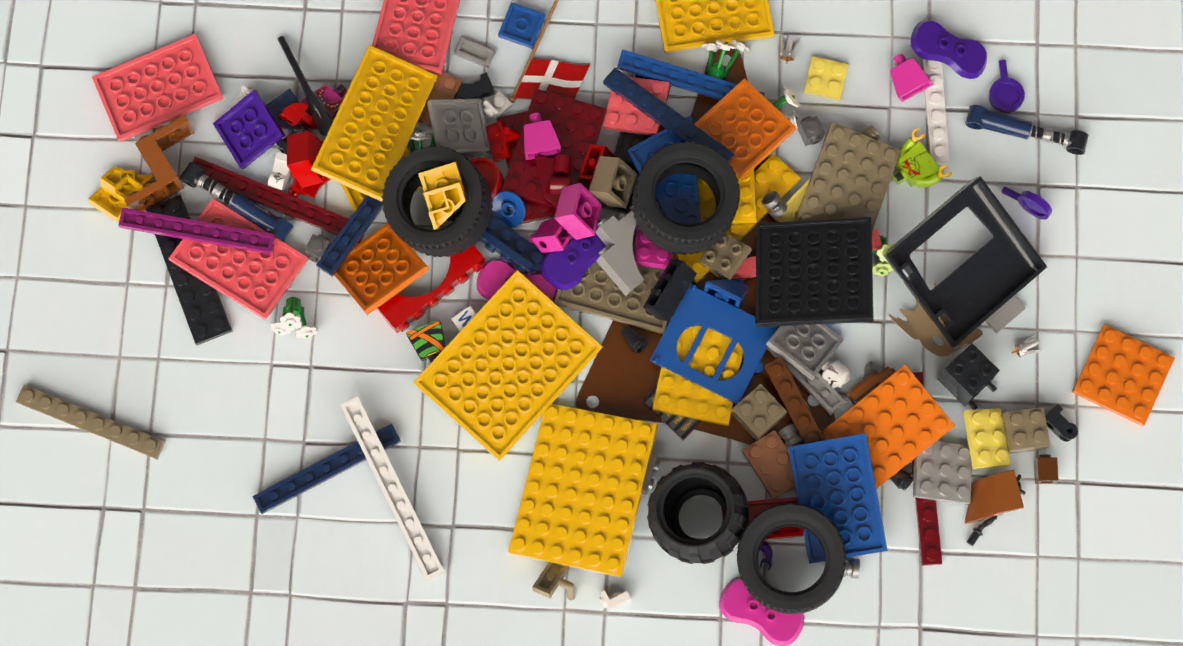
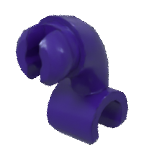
[760,541,773,571]

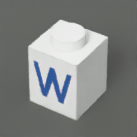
[451,306,478,332]

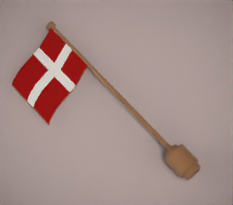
[508,0,590,103]

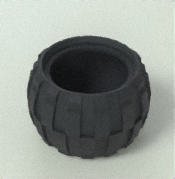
[647,462,749,564]

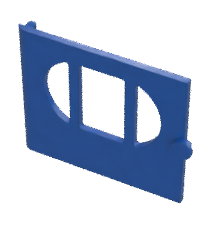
[650,285,777,404]

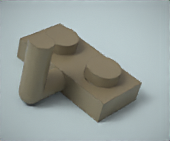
[532,562,575,600]

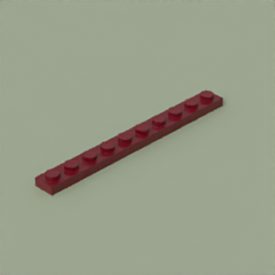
[192,157,364,244]
[911,372,942,566]

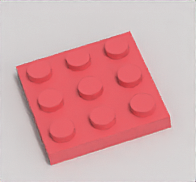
[603,77,670,136]

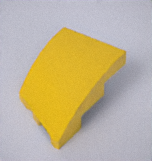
[418,162,466,230]
[88,167,154,222]

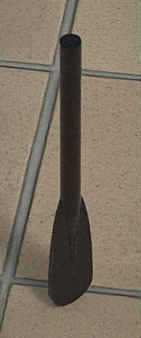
[278,36,333,136]

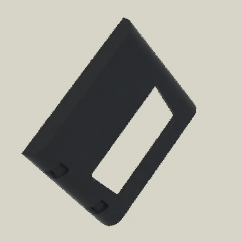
[883,176,1047,347]

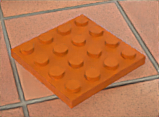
[694,78,797,180]
[334,223,429,315]
[1072,324,1175,426]

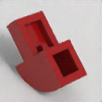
[278,103,317,131]

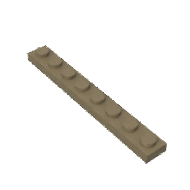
[16,385,165,460]

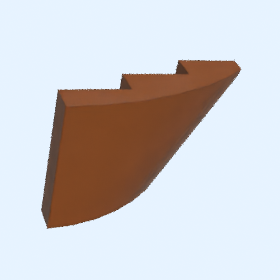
[965,470,1024,524]

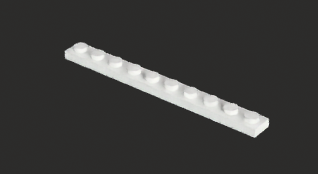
[340,396,444,581]

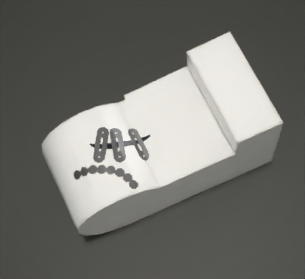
[268,152,291,191]

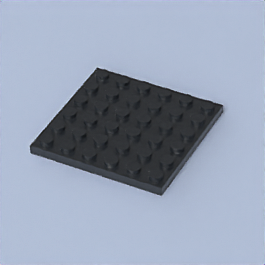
[755,217,874,327]

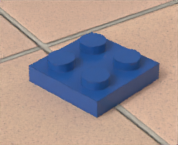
[498,2,546,49]

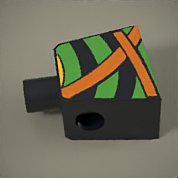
[406,320,446,364]

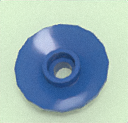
[492,191,526,228]

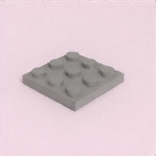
[427,99,491,154]
[766,324,844,380]
[913,441,972,505]

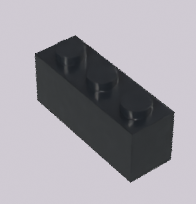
[643,259,697,322]

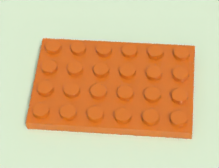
[822,365,955,488]

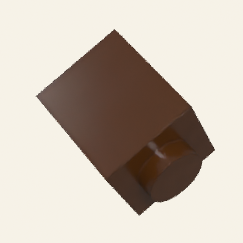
[1034,454,1059,484]

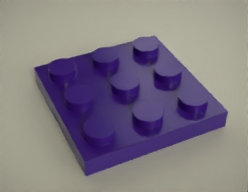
[213,90,286,169]

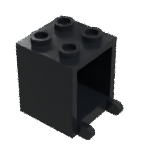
[937,343,1000,410]

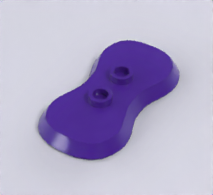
[910,20,987,79]
[540,219,606,290]

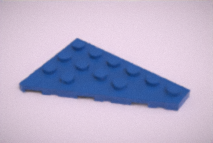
[626,116,700,224]

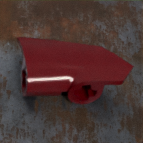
[535,155,571,208]

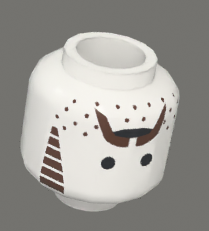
[822,360,851,389]

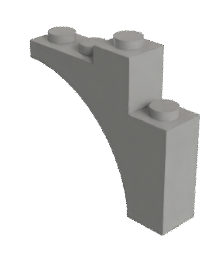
[595,206,645,296]

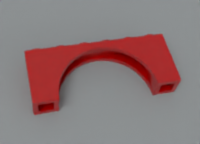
[376,245,485,333]

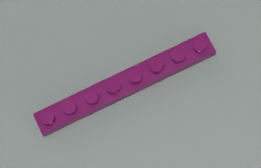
[118,207,275,254]

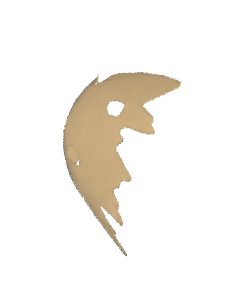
[888,283,983,357]

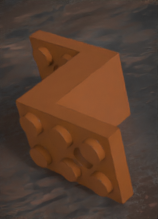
[124,115,195,211]

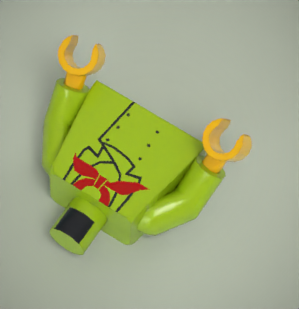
[892,128,952,187]

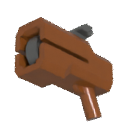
[846,361,896,404]

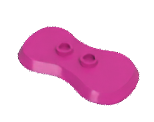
[476,259,558,303]
[719,577,804,646]

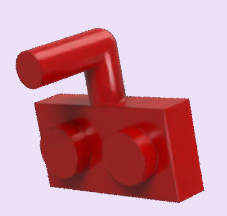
[485,120,520,163]

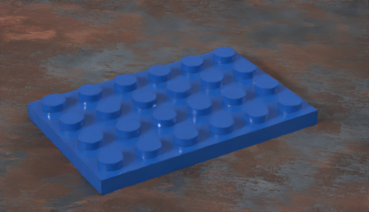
[788,433,888,564]

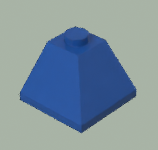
[704,278,749,308]

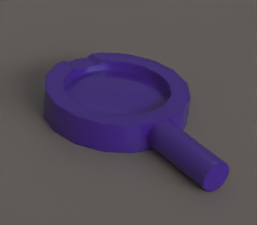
[988,60,1025,113]
[1002,187,1052,220]

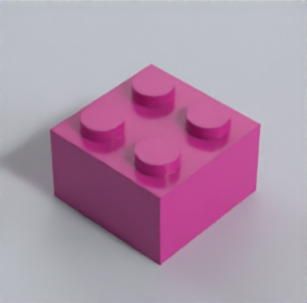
[554,183,602,240]

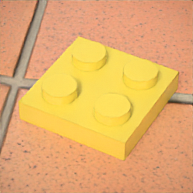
[804,56,848,101]

